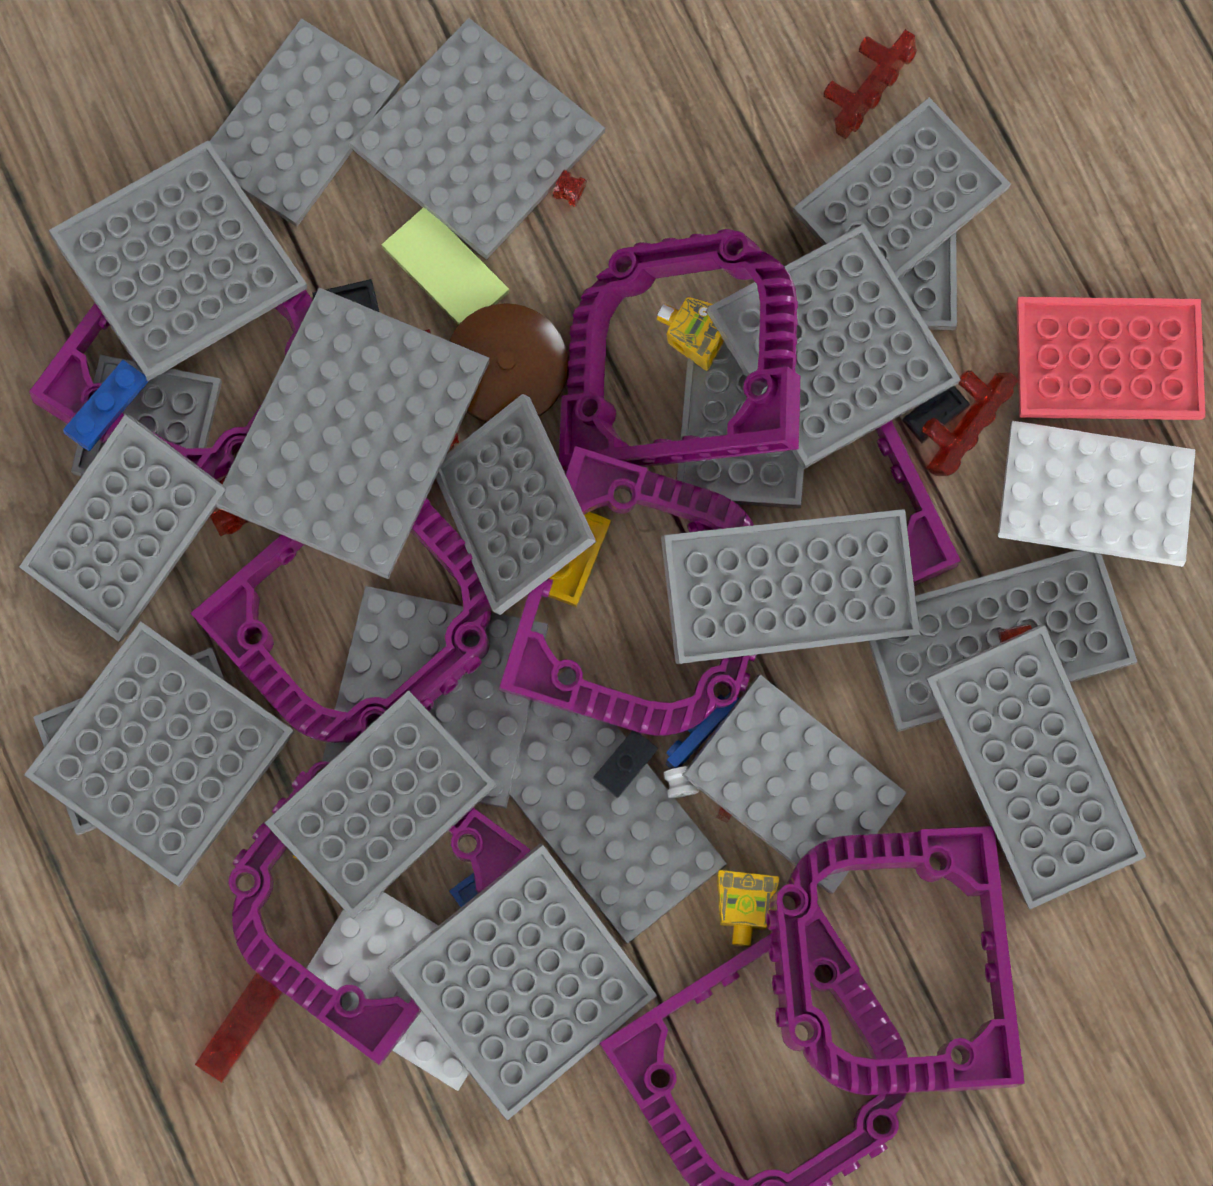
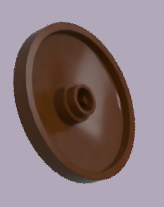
[449,303,568,423]

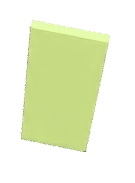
[381,207,509,325]

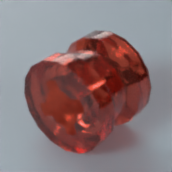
[552,170,587,207]

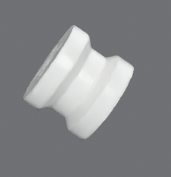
[664,766,699,798]

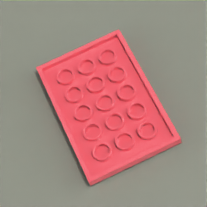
[1016,297,1205,420]

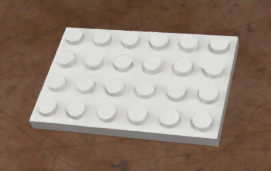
[998,421,1195,567]
[306,892,469,1091]

